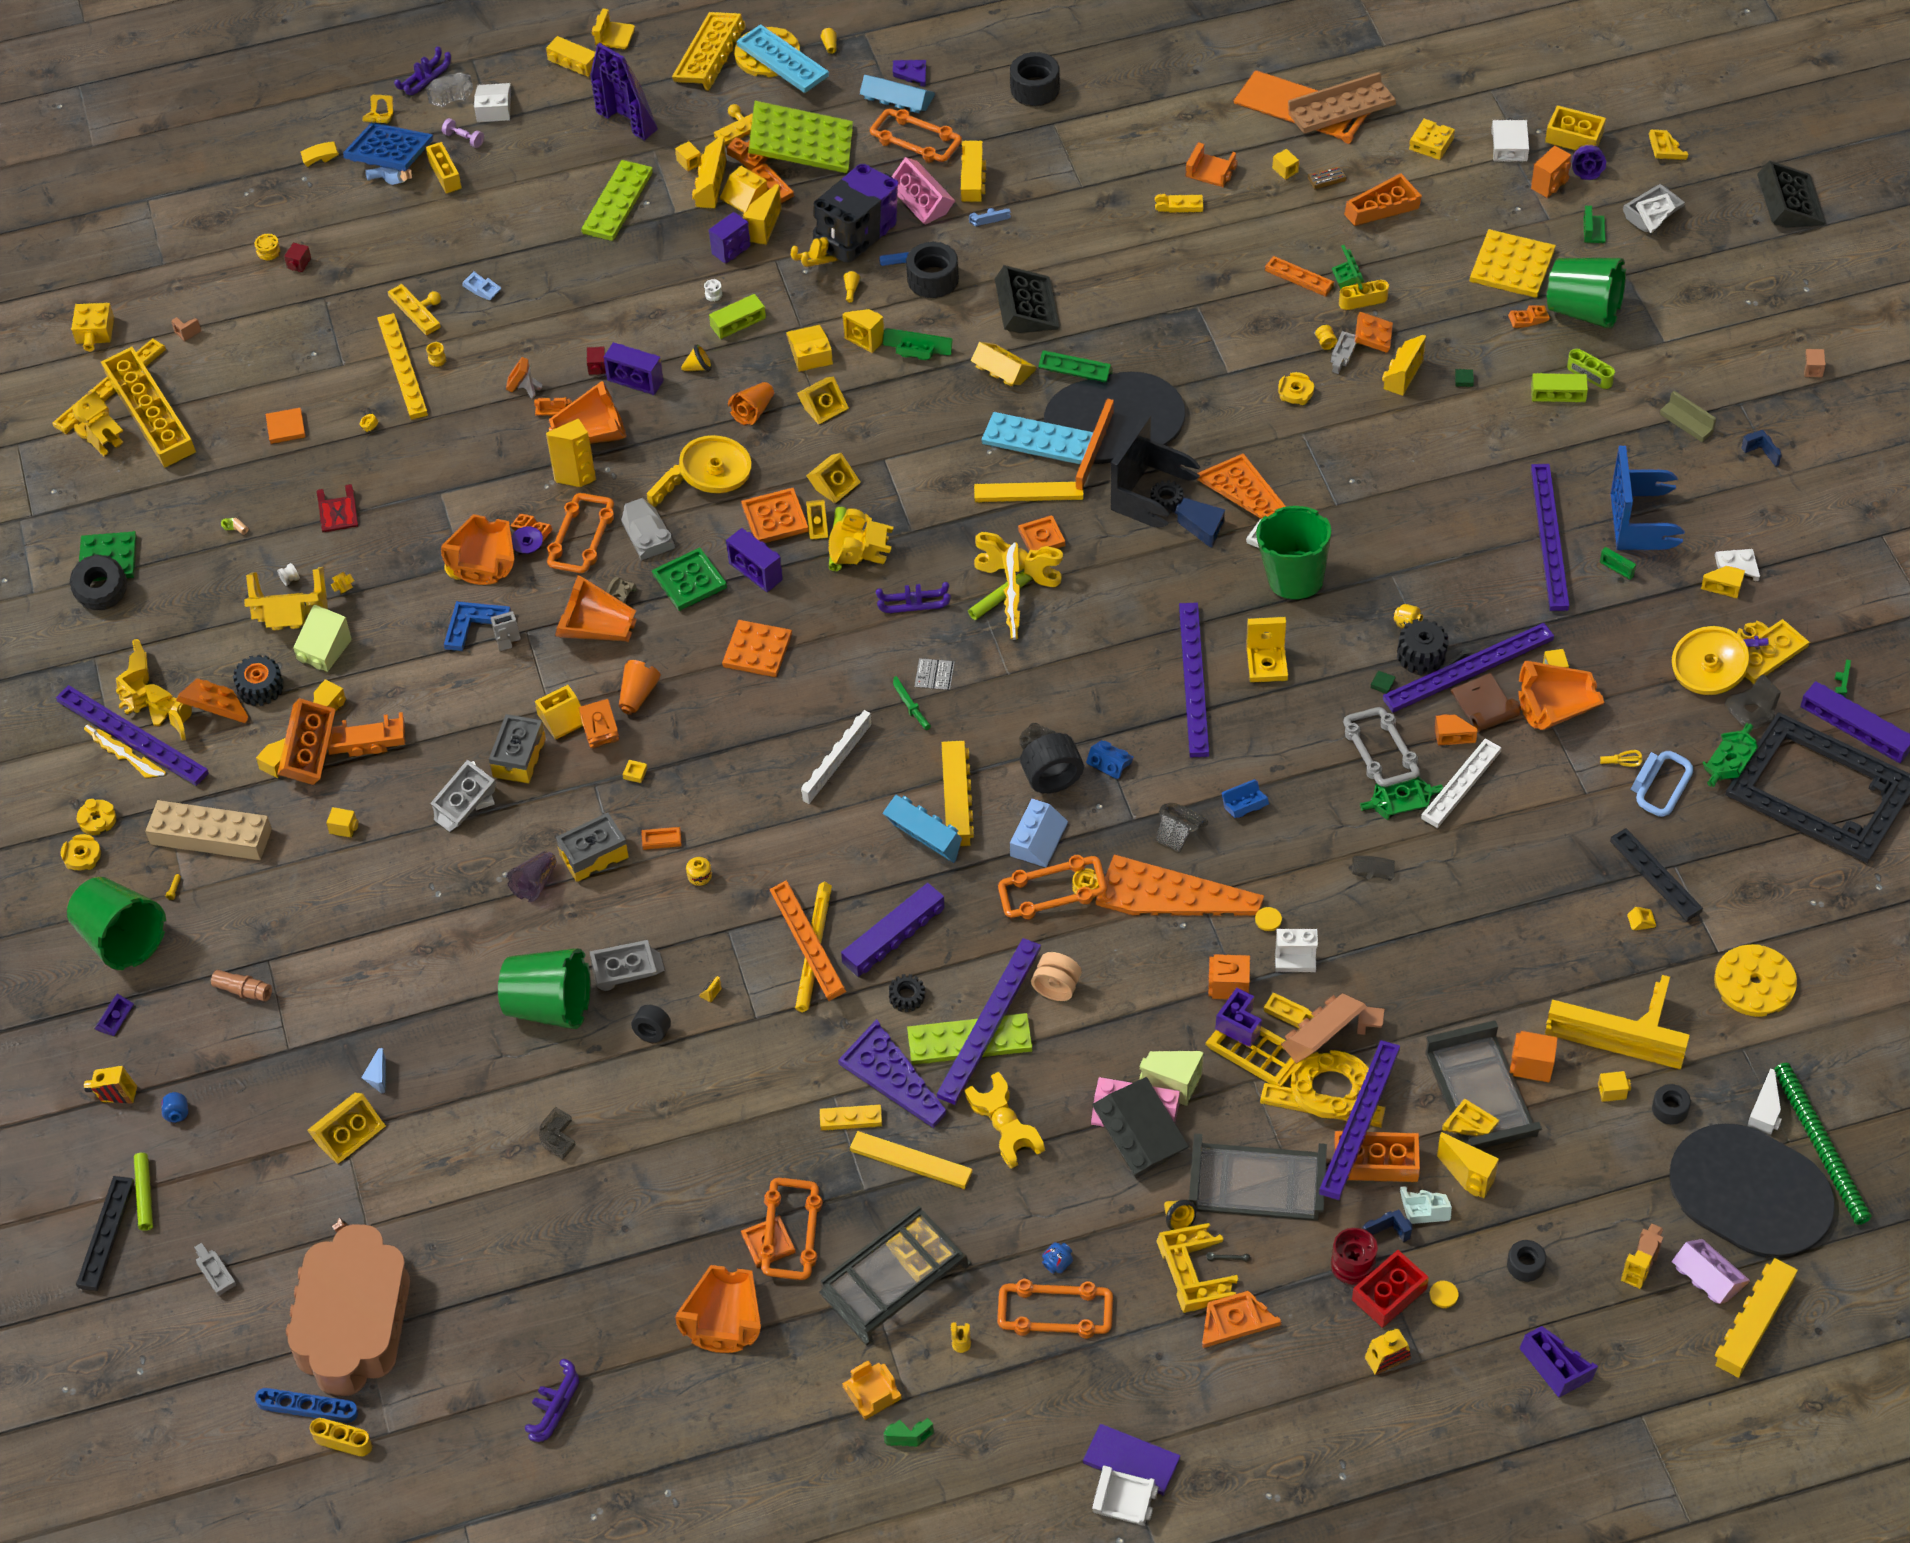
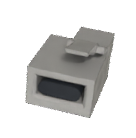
[490,611,521,651]

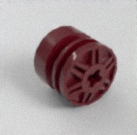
[1331,1228,1378,1285]

